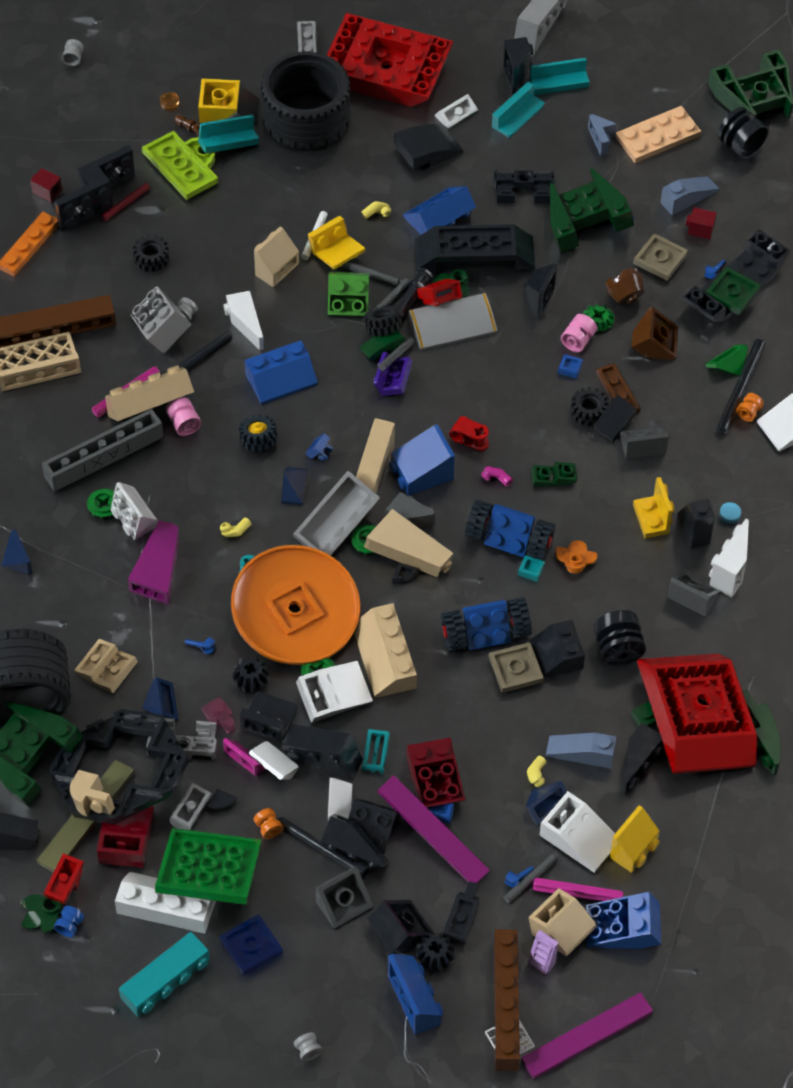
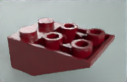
[406,737,465,808]
[97,806,154,868]

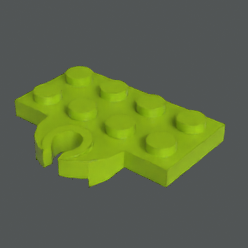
[142,130,218,200]

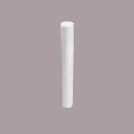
[301,211,328,260]

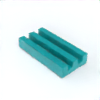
[362,729,390,774]

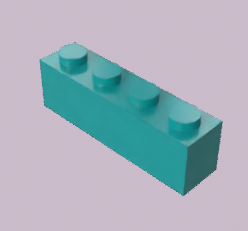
[119,932,210,1017]

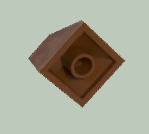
[632,307,678,360]

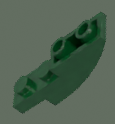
[742,689,781,775]

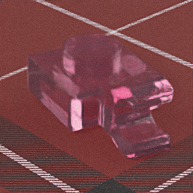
[201,696,236,734]

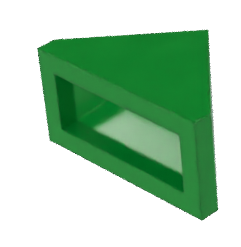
[705,344,748,376]

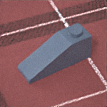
[660,176,719,215]
[546,733,617,769]

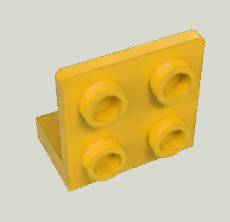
[308,216,365,269]
[633,477,675,539]

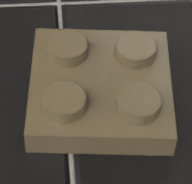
[633,233,688,281]
[488,642,544,693]

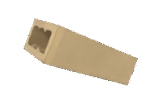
[356,418,395,494]
[364,509,453,577]

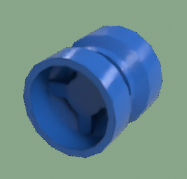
[54,906,85,938]

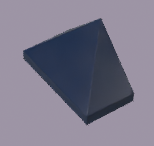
[281,467,308,505]
[1,529,32,575]
[142,677,179,722]
[526,781,567,825]

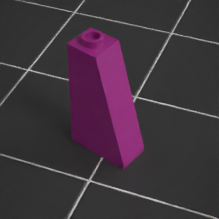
[128,520,180,604]

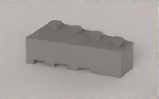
[514,0,567,56]

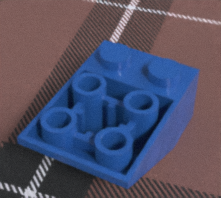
[586,892,661,949]

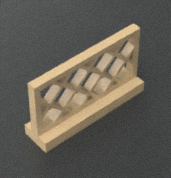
[0,332,81,391]

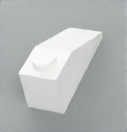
[223,291,264,350]

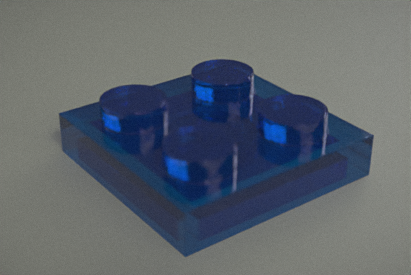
[219,914,283,976]

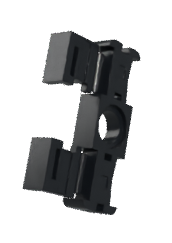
[494,170,555,203]

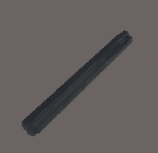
[717,339,766,435]

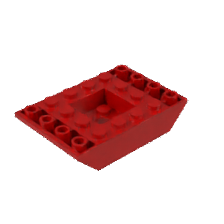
[327,13,453,107]
[637,653,757,774]

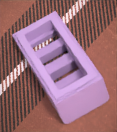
[528,930,558,975]

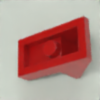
[43,853,84,904]

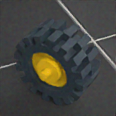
[239,414,278,451]

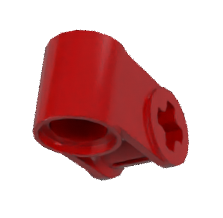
[449,416,489,451]

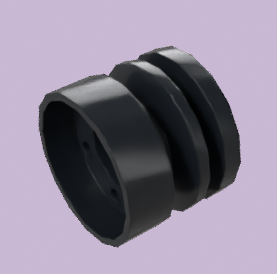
[717,107,769,159]
[594,610,646,666]

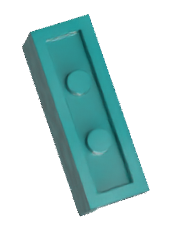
[530,58,590,95]
[492,81,545,138]
[198,115,259,153]

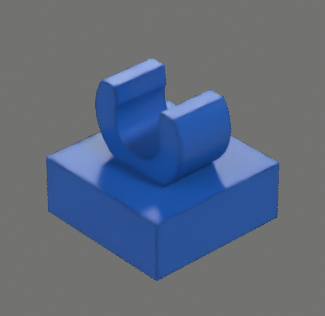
[305,433,333,461]

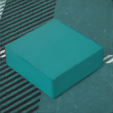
[518,555,545,582]

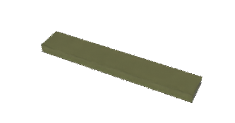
[37,759,134,873]

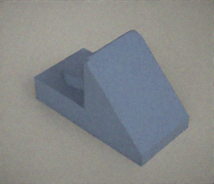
[588,114,617,156]

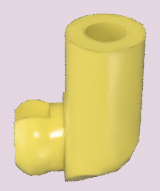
[361,201,392,219]
[220,518,252,537]
[527,755,547,787]

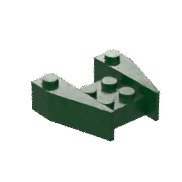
[708,49,793,118]
[550,168,634,253]
[0,700,83,807]

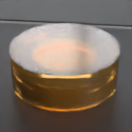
[160,92,179,111]

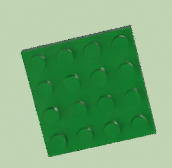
[155,828,261,904]

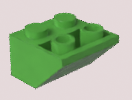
[328,272,369,316]

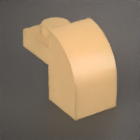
[70,770,115,816]

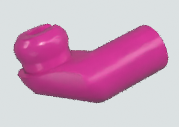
[481,466,513,487]

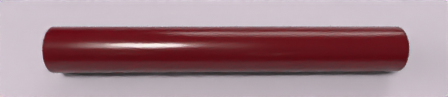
[101,183,150,221]

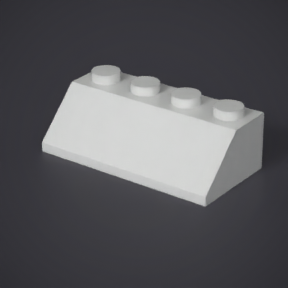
[115,872,215,934]

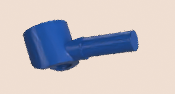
[704,259,726,279]
[185,637,216,654]
[504,866,534,888]

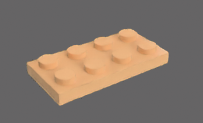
[615,106,701,163]

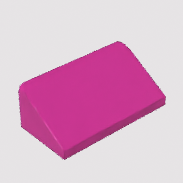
[223,738,265,776]

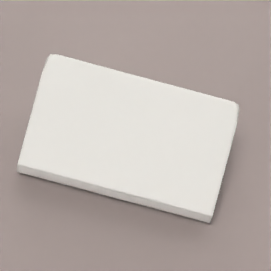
[435,94,478,128]
[249,741,299,780]
[328,778,352,821]

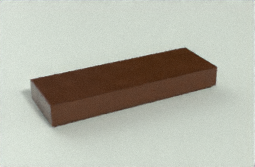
[596,363,641,415]

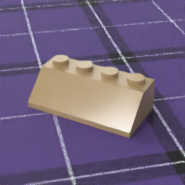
[105,366,194,421]
[354,603,417,698]

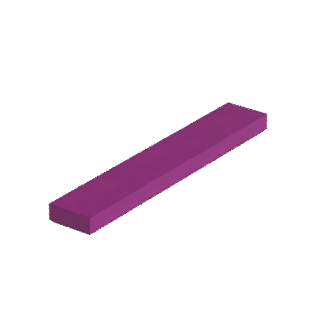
[377,775,490,883]
[521,992,653,1080]

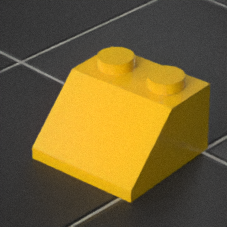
[198,79,240,123]
[610,805,660,873]

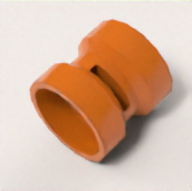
[736,393,764,422]
[253,808,283,839]

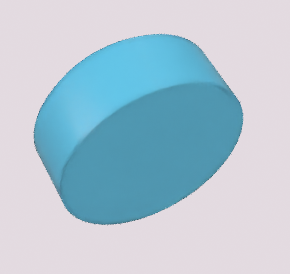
[719,502,741,524]

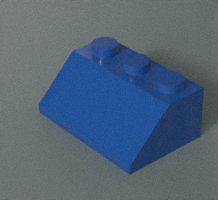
[403,186,476,235]
[245,340,318,405]
[388,954,443,1035]

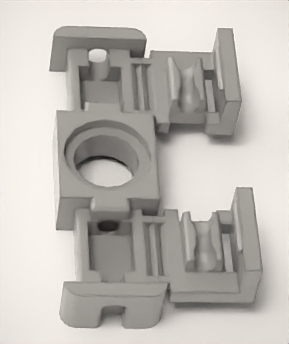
[147,718,217,760]

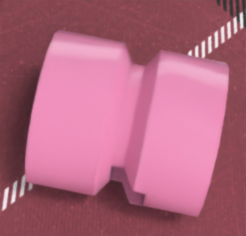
[561,314,597,352]
[166,397,201,436]

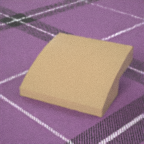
[74,639,138,694]

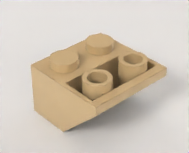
[254,226,299,287]
[529,888,597,956]

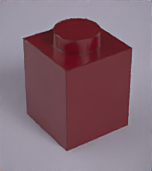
[30,168,63,203]
[685,207,717,240]

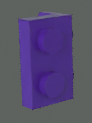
[374,352,413,396]

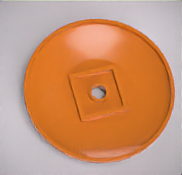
[231,545,360,665]

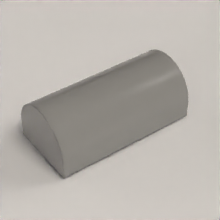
[170,782,212,830]

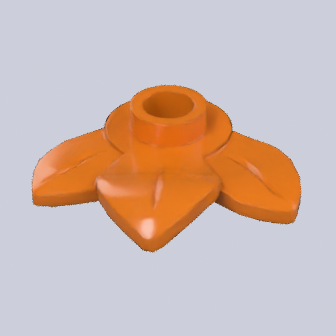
[555,540,598,574]

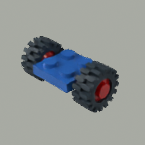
[465,499,556,560]
[440,597,532,651]

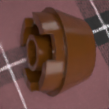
[605,267,645,305]

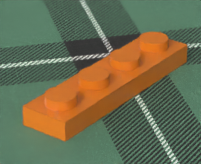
[0,211,58,277]

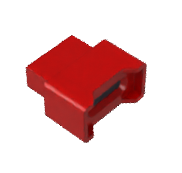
[417,279,462,306]

